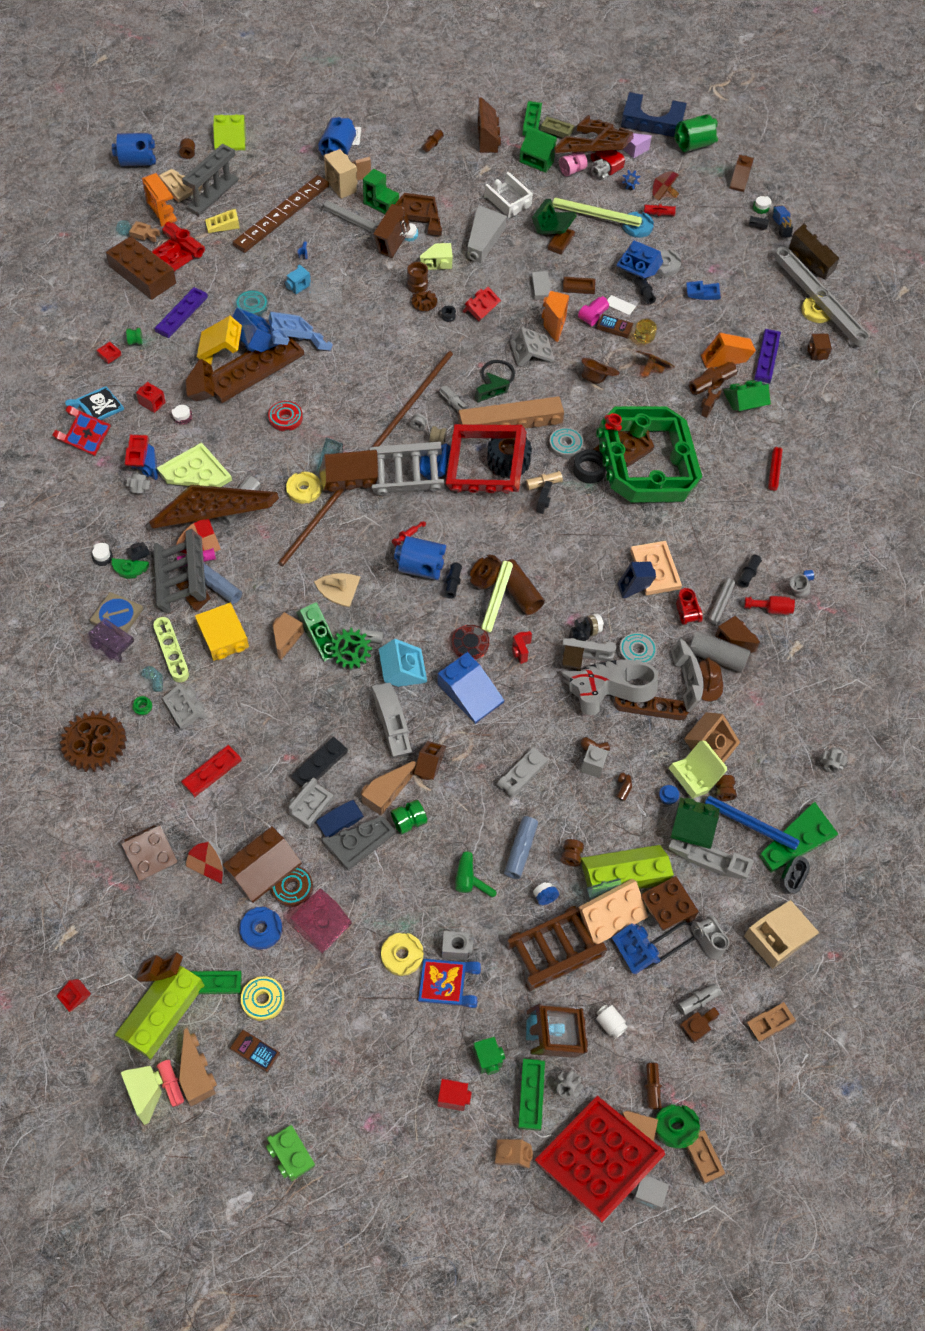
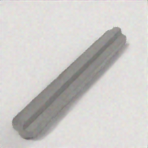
[324,200,378,233]

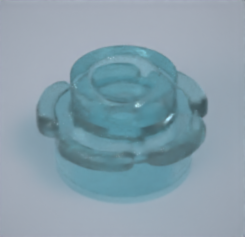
[116,220,132,235]

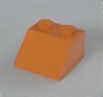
[542,291,569,342]

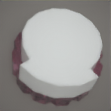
[172,405,193,425]

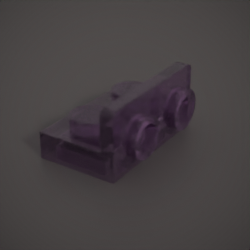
[88,618,134,663]

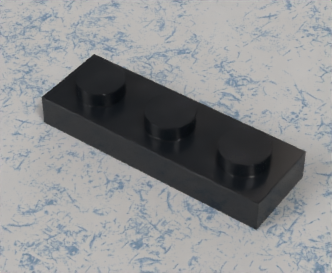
[291,737,348,788]

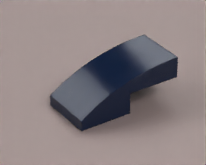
[316,800,365,838]

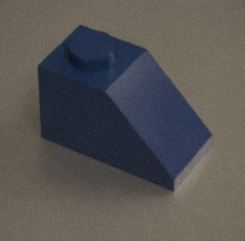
[617,561,656,598]

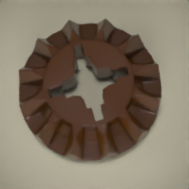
[412,289,438,311]

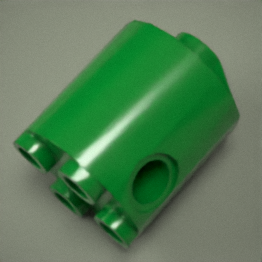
[674,114,718,152]

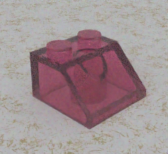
[290,888,352,954]

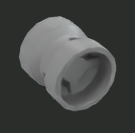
[790,574,811,598]

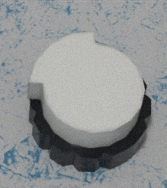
[92,543,113,566]

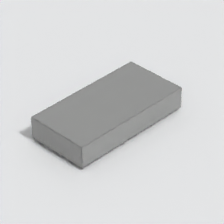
[532,271,551,300]

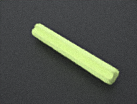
[481,561,513,632]

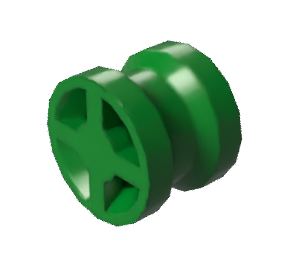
[126,328,143,346]

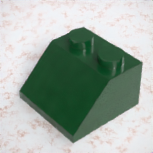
[670,797,720,849]

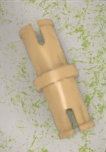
[526,471,563,491]

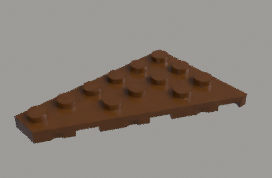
[149,485,279,528]

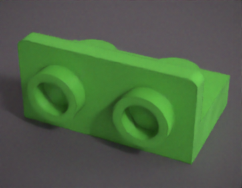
[266,1124,315,1182]

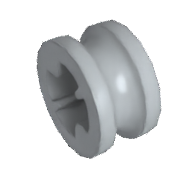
[410,414,427,431]

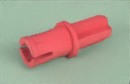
[157,1060,184,1107]

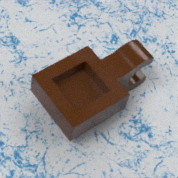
[700,387,721,418]
[680,1007,720,1044]

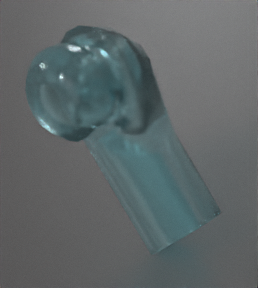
[142,666,163,692]

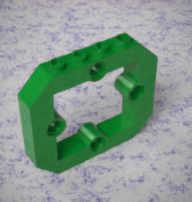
[596,406,702,502]

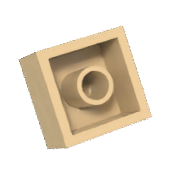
[324,149,358,198]

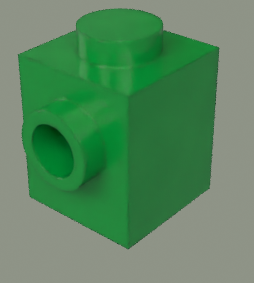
[473,1036,505,1075]

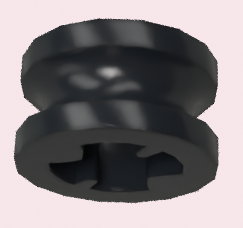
[441,305,456,322]

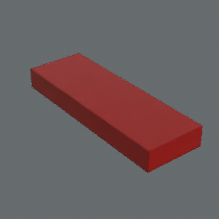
[181,745,242,798]

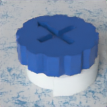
[533,882,559,905]

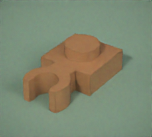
[129,221,160,242]

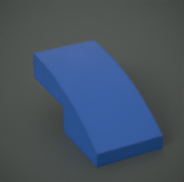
[687,280,721,300]

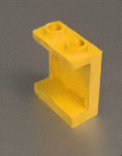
[197,316,242,364]
[195,602,249,661]

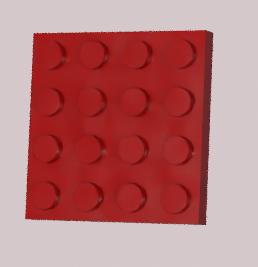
[535,1095,666,1223]

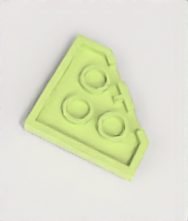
[157,443,232,487]

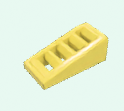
[205,209,239,233]

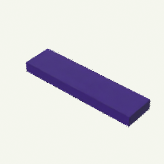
[154,287,208,339]
[754,328,781,384]

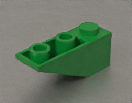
[296,602,339,662]

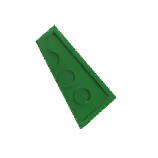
[759,802,838,873]

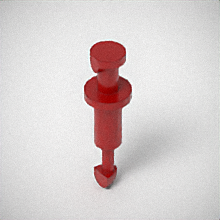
[392,521,426,547]

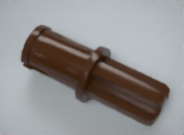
[422,129,444,153]
[644,1062,662,1109]

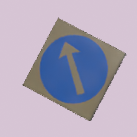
[90,592,143,638]

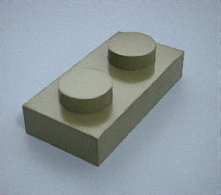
[541,117,574,138]

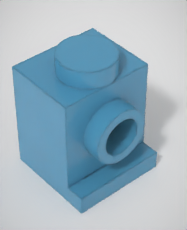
[285,264,311,294]

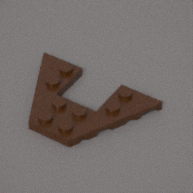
[555,115,634,153]

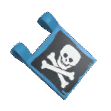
[65,386,124,420]

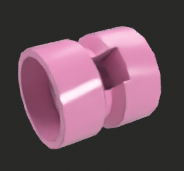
[559,152,588,176]

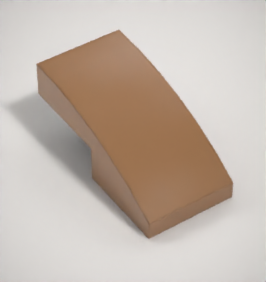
[747,1002,796,1042]

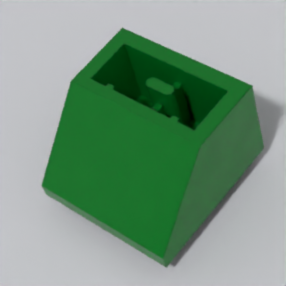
[519,127,557,173]
[723,380,771,411]

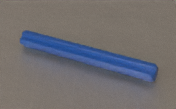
[705,796,800,850]

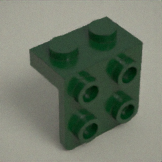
[532,199,577,235]

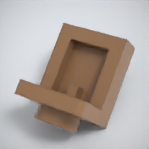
[495,1139,533,1168]

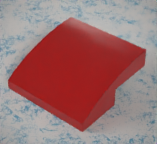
[151,239,193,271]

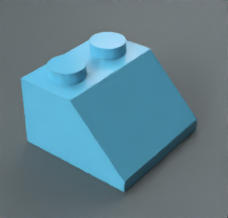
[379,639,427,687]

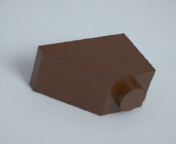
[729,154,754,192]
[414,741,446,780]

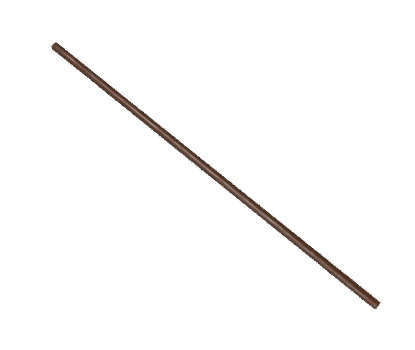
[278,351,453,567]

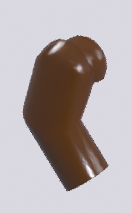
[580,737,610,752]
[616,772,632,801]

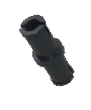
[636,277,656,304]
[737,554,762,588]
[444,562,462,599]

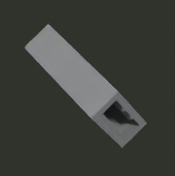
[467,205,507,263]

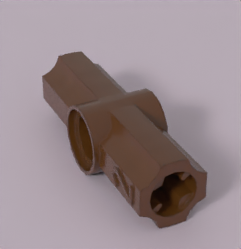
[688,362,738,395]

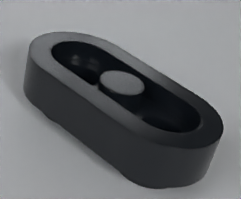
[780,856,810,895]

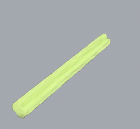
[553,198,642,227]

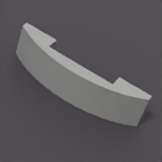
[671,639,703,712]
[668,838,754,879]

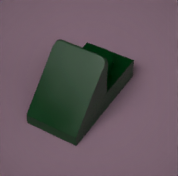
[475,372,510,403]

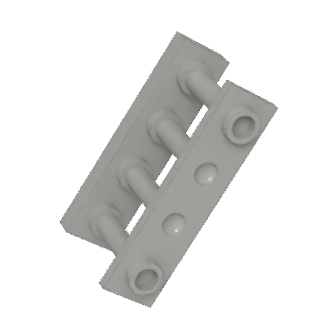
[370,442,444,495]

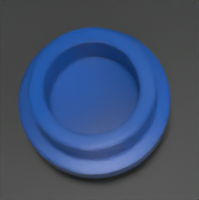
[659,785,680,805]

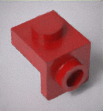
[512,631,532,664]

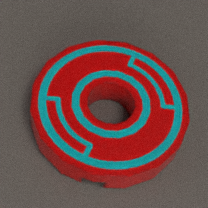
[268,401,303,431]

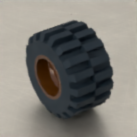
[487,437,532,478]

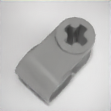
[691,915,729,959]

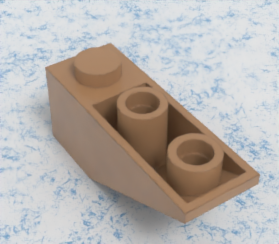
[179,1028,217,1106]

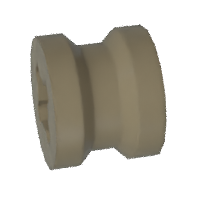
[429,426,447,445]

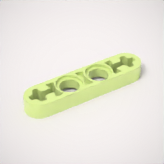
[153,617,189,683]

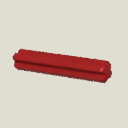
[768,446,783,491]

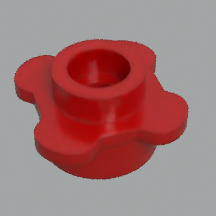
[604,413,622,431]

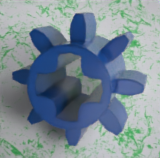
[621,170,640,189]

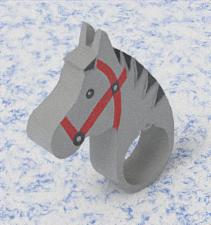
[562,660,658,715]

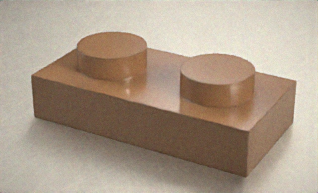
[686,1130,726,1184]

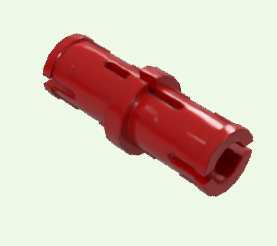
[643,204,676,217]

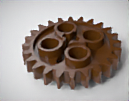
[60,711,127,772]

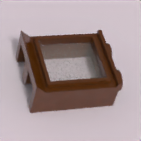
[527,1003,588,1058]

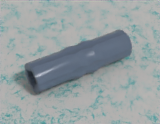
[204,563,242,604]
[504,816,538,879]

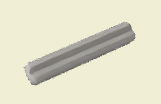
[708,578,735,625]

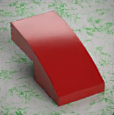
[125,434,149,467]

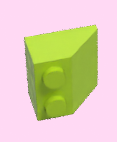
[213,114,246,150]

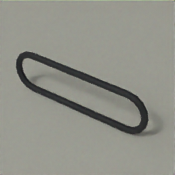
[644,922,696,969]

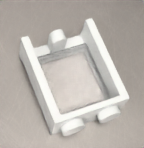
[484,172,533,219]

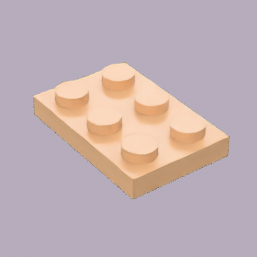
[630,541,682,595]
[579,879,648,944]

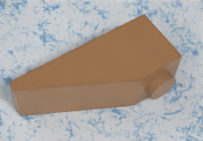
[361,761,417,816]

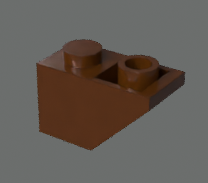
[186,359,215,402]
[715,615,760,653]

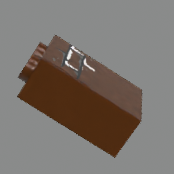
[373,204,410,258]

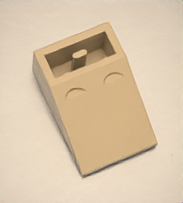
[744,900,819,969]

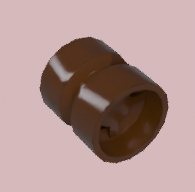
[407,262,428,294]

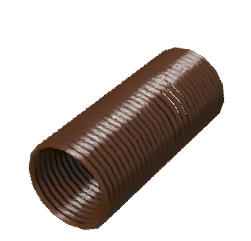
[506,559,545,615]

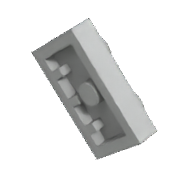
[163,684,207,729]

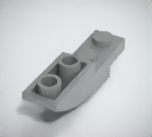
[371,682,412,758]

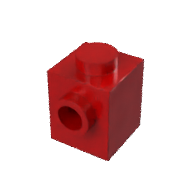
[136,382,166,413]
[437,1079,472,1111]

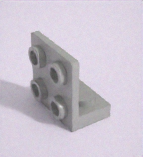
[510,327,555,367]

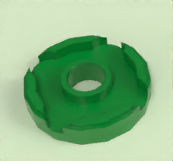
[655,1104,700,1149]

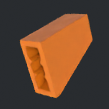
[701,332,756,368]

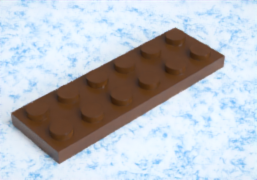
[212,336,305,403]

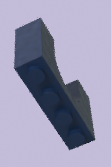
[621,92,687,137]

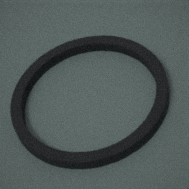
[481,360,515,383]

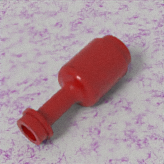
[744,596,795,615]

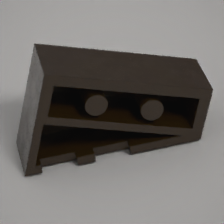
[788,223,840,280]

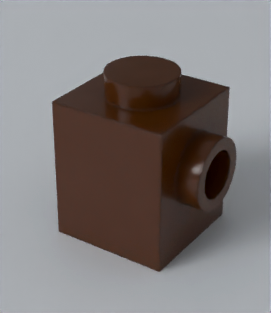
[807,333,832,360]

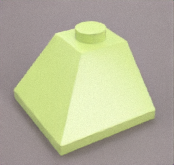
[121,1066,163,1125]

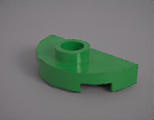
[112,558,149,579]

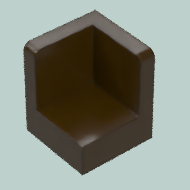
[562,645,584,671]

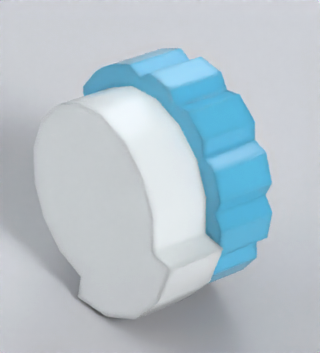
[404,223,418,241]

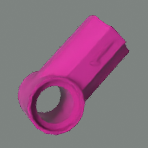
[578,296,609,326]

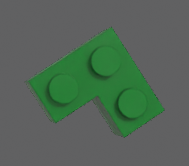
[363,168,399,214]

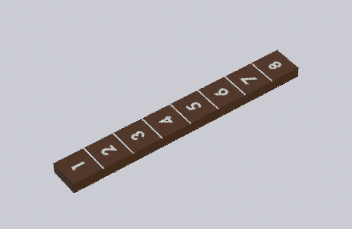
[233,175,329,253]

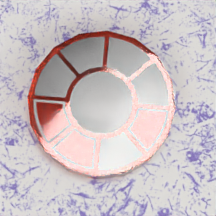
[452,625,489,660]

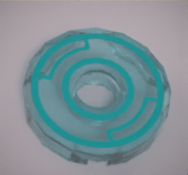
[235,290,269,316]

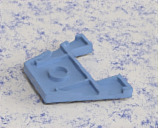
[268,312,333,351]

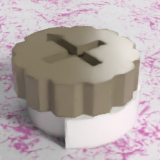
[585,614,604,636]

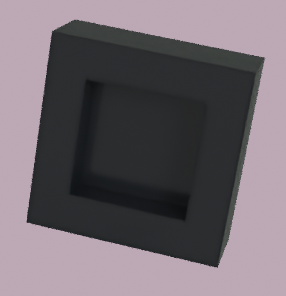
[126,542,150,561]

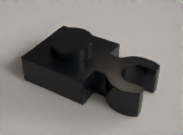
[536,481,553,514]
[569,617,591,641]

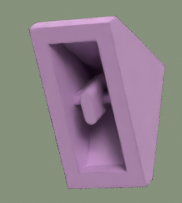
[623,134,651,158]

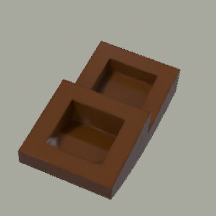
[136,952,183,982]

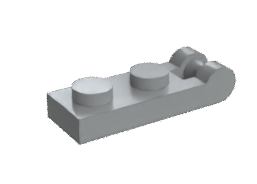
[561,638,616,661]
[497,747,548,798]

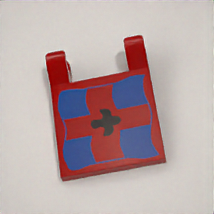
[52,405,111,456]

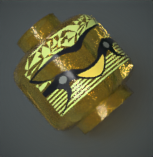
[634,319,657,344]

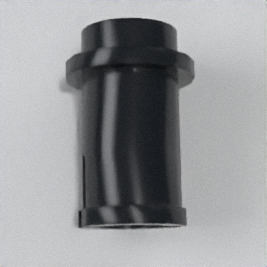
[748,216,769,230]

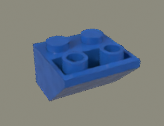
[616,240,663,279]

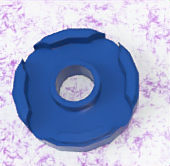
[240,907,282,950]

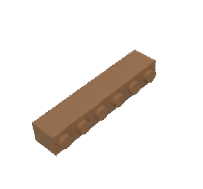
[458,396,564,428]

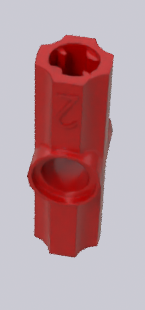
[162,221,205,258]

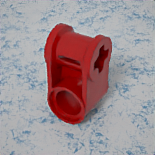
[676,588,703,625]

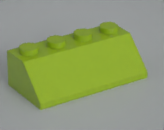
[581,845,674,897]
[115,966,205,1060]

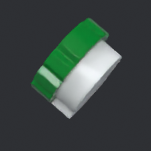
[752,196,771,214]

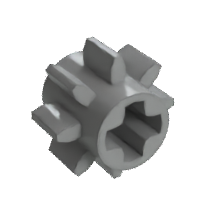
[591,159,610,180]
[126,473,150,493]
[820,748,847,773]
[554,1070,584,1100]

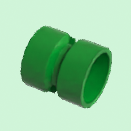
[390,799,428,835]

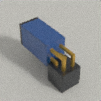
[772,205,793,238]

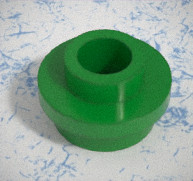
[132,696,153,715]

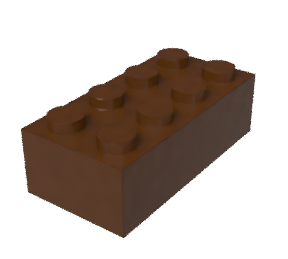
[106,236,176,300]

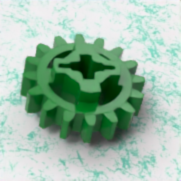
[330,628,372,670]

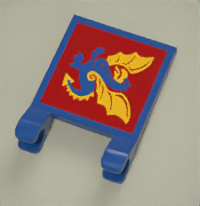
[418,959,481,1008]

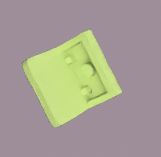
[669,740,727,799]

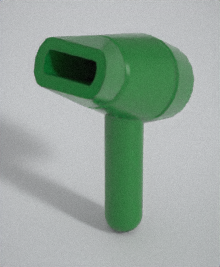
[455,852,497,897]

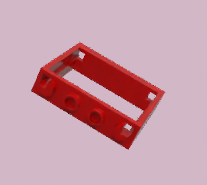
[446,424,527,494]

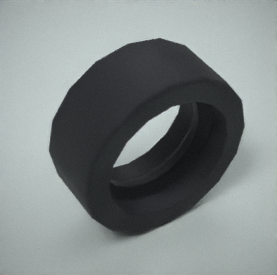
[573,449,606,484]

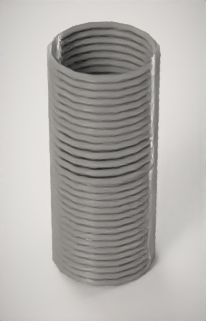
[690,630,750,673]

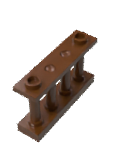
[506,906,607,992]

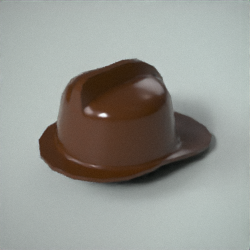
[581,358,620,384]
[698,657,723,702]

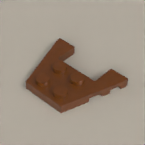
[395,192,442,236]

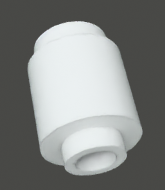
[596,1005,628,1039]

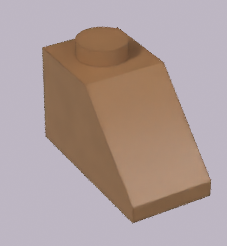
[273,612,304,660]

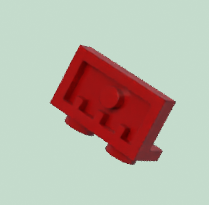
[463,286,501,321]

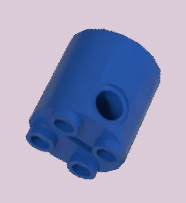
[318,117,356,157]
[112,133,156,166]
[394,536,447,580]

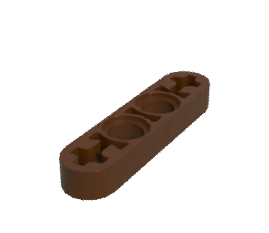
[614,696,689,720]

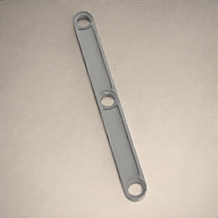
[775,247,869,346]

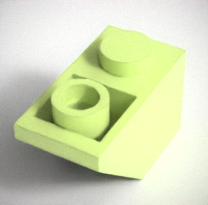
[420,243,453,270]

